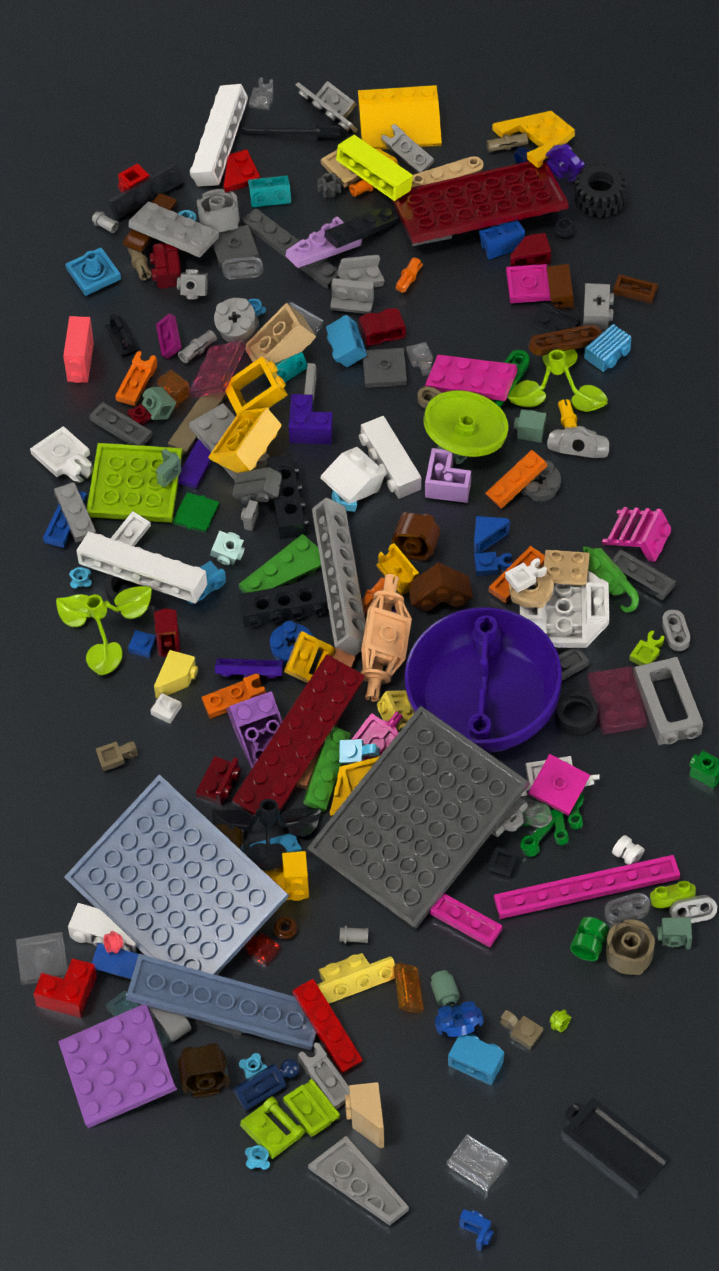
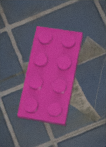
[425,355,518,401]

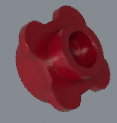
[127,404,152,425]

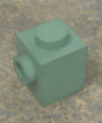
[514,409,546,443]

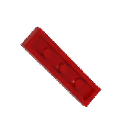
[292,979,363,1074]

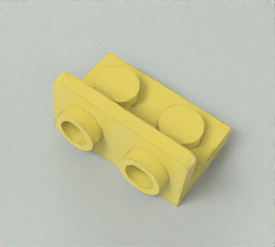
[377,691,413,732]

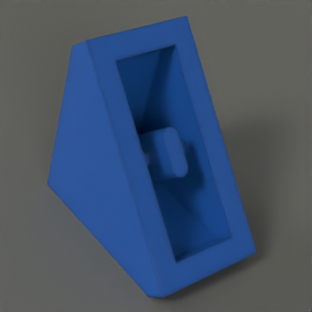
[474,516,510,553]

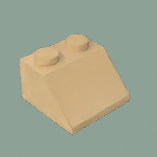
[345,1082,384,1148]

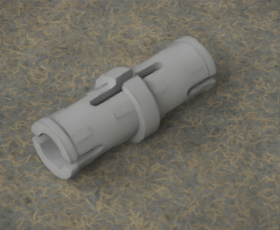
[178,330,217,363]

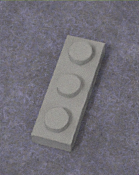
[54,482,96,543]

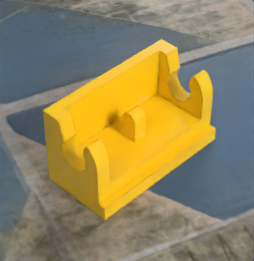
[376,543,419,596]

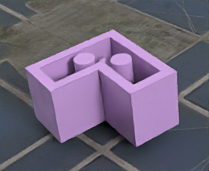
[425,448,471,503]

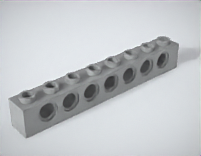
[312,498,366,656]

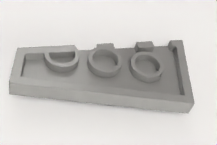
[308,1136,409,1225]

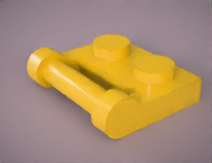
[284,631,335,683]

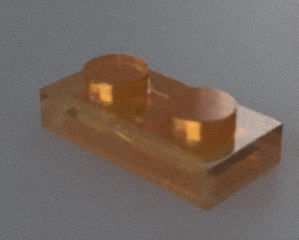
[393,963,424,1014]

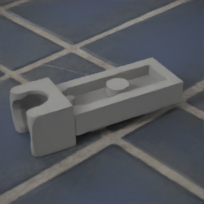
[381,124,435,173]
[298,1043,349,1109]

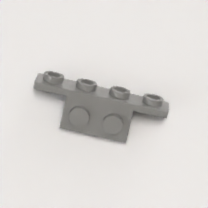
[296,81,357,133]

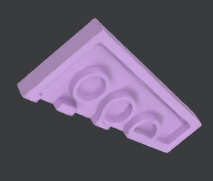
[285,217,362,268]

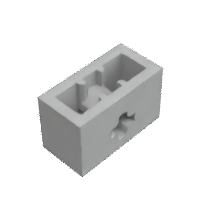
[583,283,614,330]

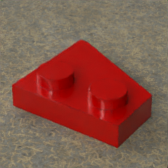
[223,149,261,193]

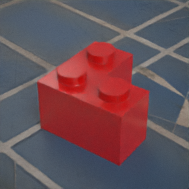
[33,958,97,1018]

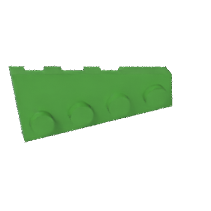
[239,534,321,593]

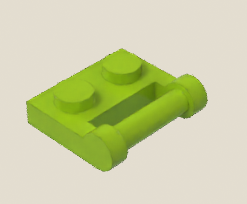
[240,1097,306,1159]

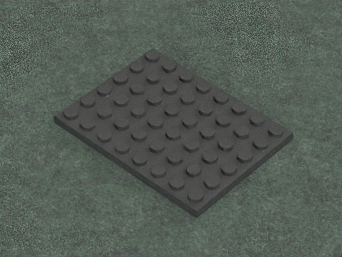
[307,706,529,930]

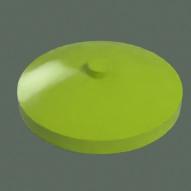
[423,390,509,457]

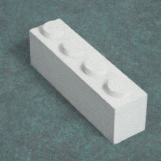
[359,416,421,499]

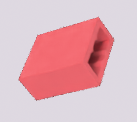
[63,316,94,383]

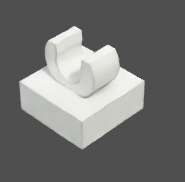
[151,693,182,724]

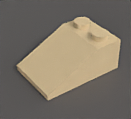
[243,303,316,363]

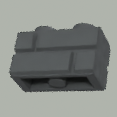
[233,467,282,505]

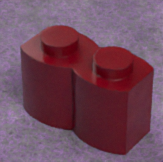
[359,308,406,346]

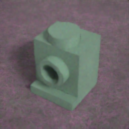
[141,387,177,420]
[657,917,692,949]

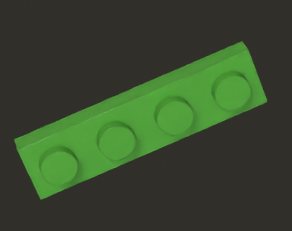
[302,726,351,813]

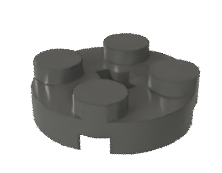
[520,461,561,501]

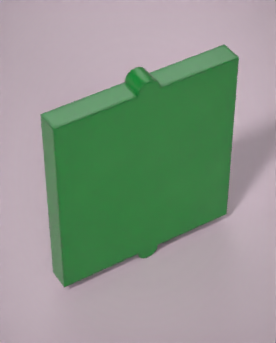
[173,492,220,533]

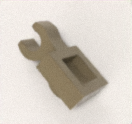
[95,741,138,771]
[500,1010,544,1050]

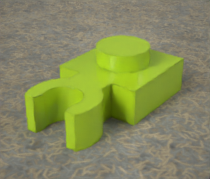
[629,630,664,666]

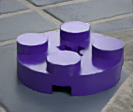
[546,143,585,182]

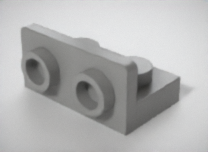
[337,255,385,287]
[330,278,374,314]

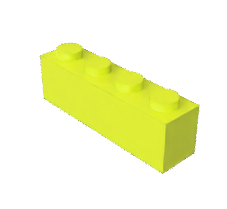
[336,135,413,201]

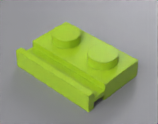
[283,1078,340,1138]

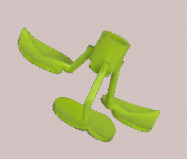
[508,349,608,412]
[56,586,152,675]

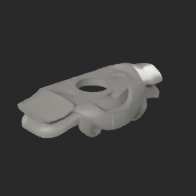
[547,426,609,458]

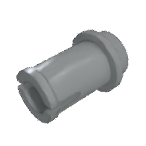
[92,211,119,233]
[339,925,368,944]

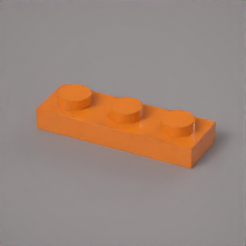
[485,450,548,509]
[489,546,545,604]

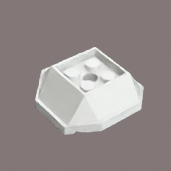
[520,571,609,648]

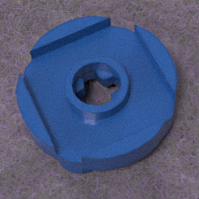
[270,621,313,665]
[435,1001,483,1037]

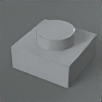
[241,500,259,531]

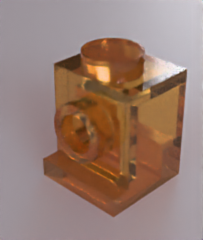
[157,370,190,408]

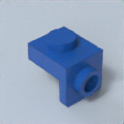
[459,1209,493,1251]

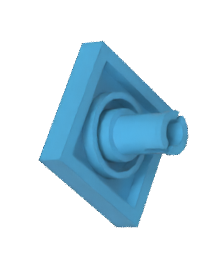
[65,248,121,296]

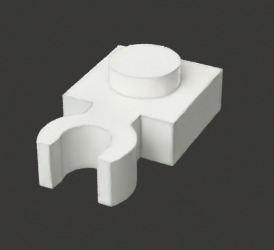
[505,558,547,593]

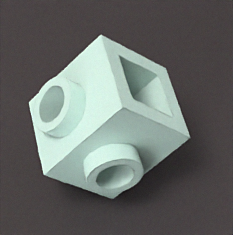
[210,530,245,565]

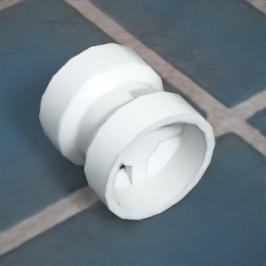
[612,835,645,865]

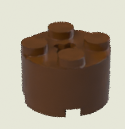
[391,512,440,561]

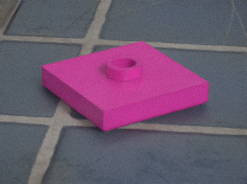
[506,264,551,303]
[528,754,590,816]

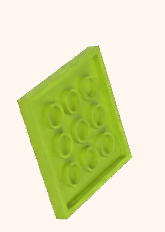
[87,443,183,523]

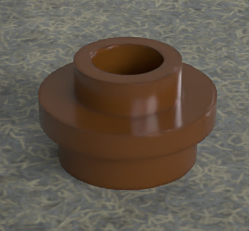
[274,916,297,939]

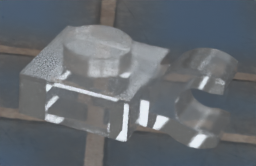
[406,342,433,377]

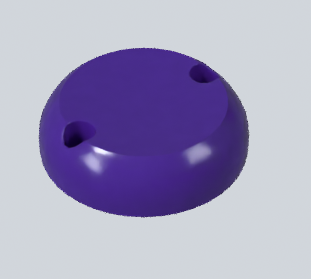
[405,607,562,753]

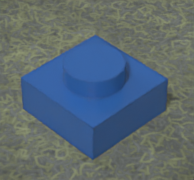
[128,630,157,658]

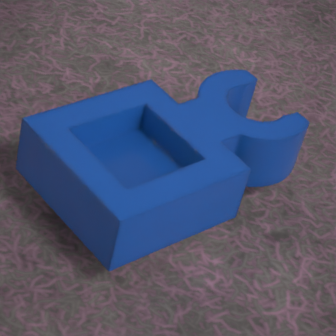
[474,552,513,576]

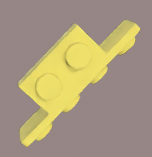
[317,953,398,1004]

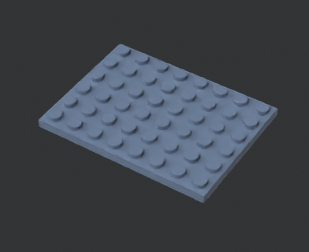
[64,774,289,975]

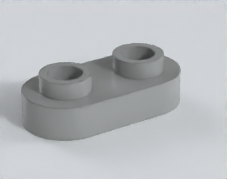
[662,610,691,651]
[670,895,717,923]

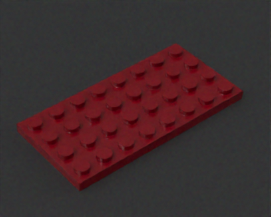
[391,160,568,244]

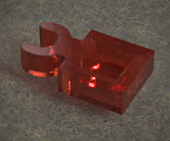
[243,933,281,966]

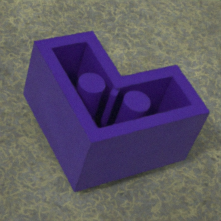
[289,394,333,445]

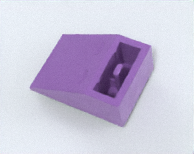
[226,691,283,769]

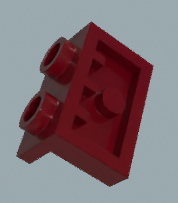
[196,756,241,806]

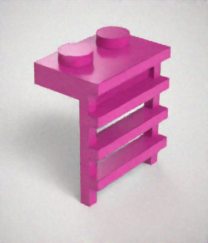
[602,507,672,562]

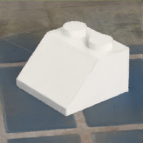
[321,447,386,504]

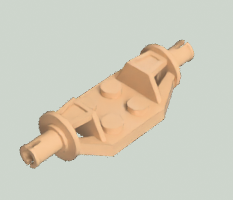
[361,574,412,702]

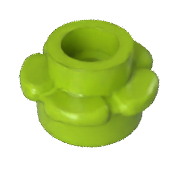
[549,1009,571,1032]

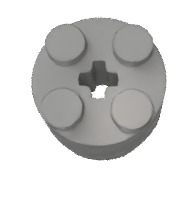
[197,189,240,232]
[214,298,259,346]

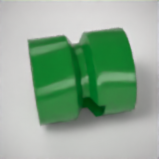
[570,917,610,962]

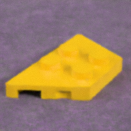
[330,756,380,817]

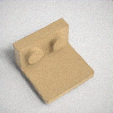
[544,550,589,585]

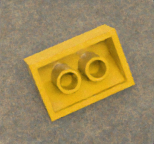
[208,407,282,473]

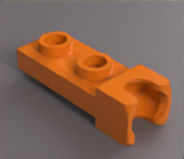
[115,351,157,406]
[201,674,266,719]

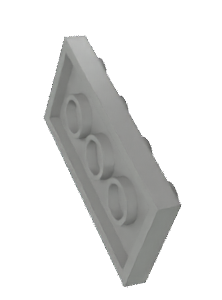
[128,201,220,257]
[189,403,270,481]

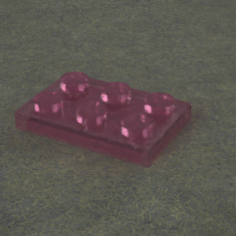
[189,340,246,398]
[587,666,647,734]

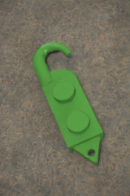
[583,546,639,613]

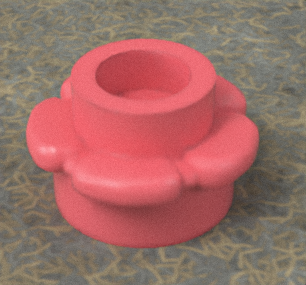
[103,931,123,954]

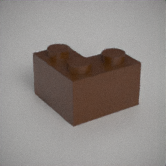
[408,563,473,612]

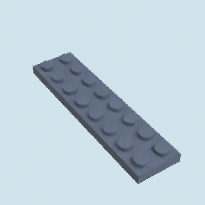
[126,954,316,1051]

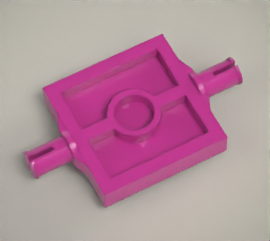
[351,711,403,760]

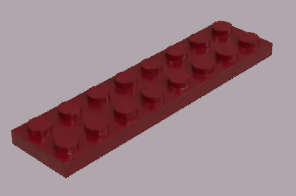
[232,654,365,816]

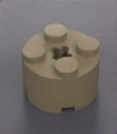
[606,919,655,975]

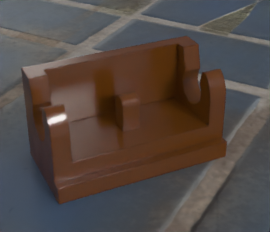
[546,264,575,309]

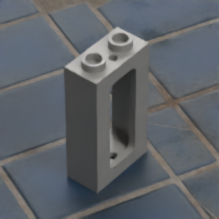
[633,657,703,745]

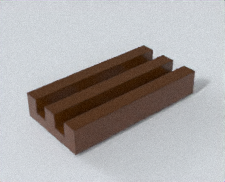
[613,274,658,304]

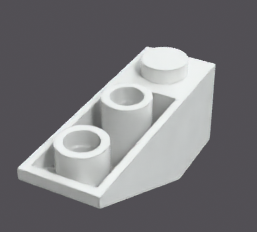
[68,903,137,953]

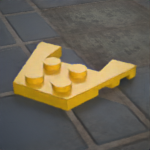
[492,111,575,168]

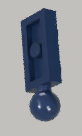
[232,1059,300,1111]

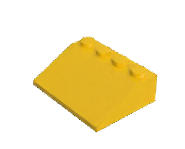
[358,85,442,150]

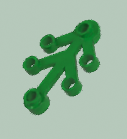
[520,792,584,857]

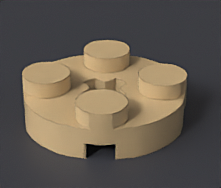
[509,566,554,608]

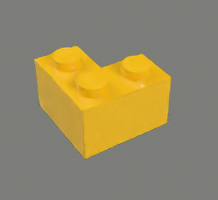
[263,851,309,901]

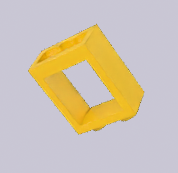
[222,356,287,414]

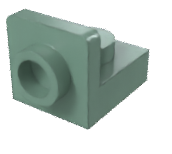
[156,449,182,487]

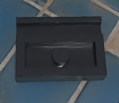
[530,302,580,334]

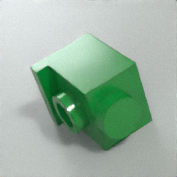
[689,750,719,789]

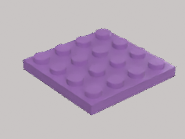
[58,1005,177,1128]

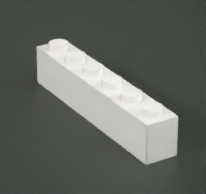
[190,84,248,187]
[76,531,207,603]

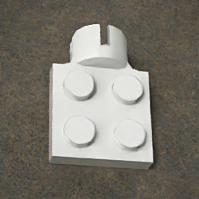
[30,426,93,483]

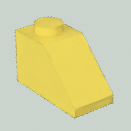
[154,650,198,698]

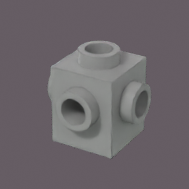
[177,269,208,299]

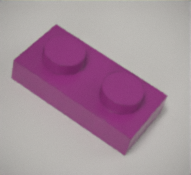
[156,313,182,359]

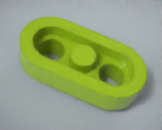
[650,881,696,908]

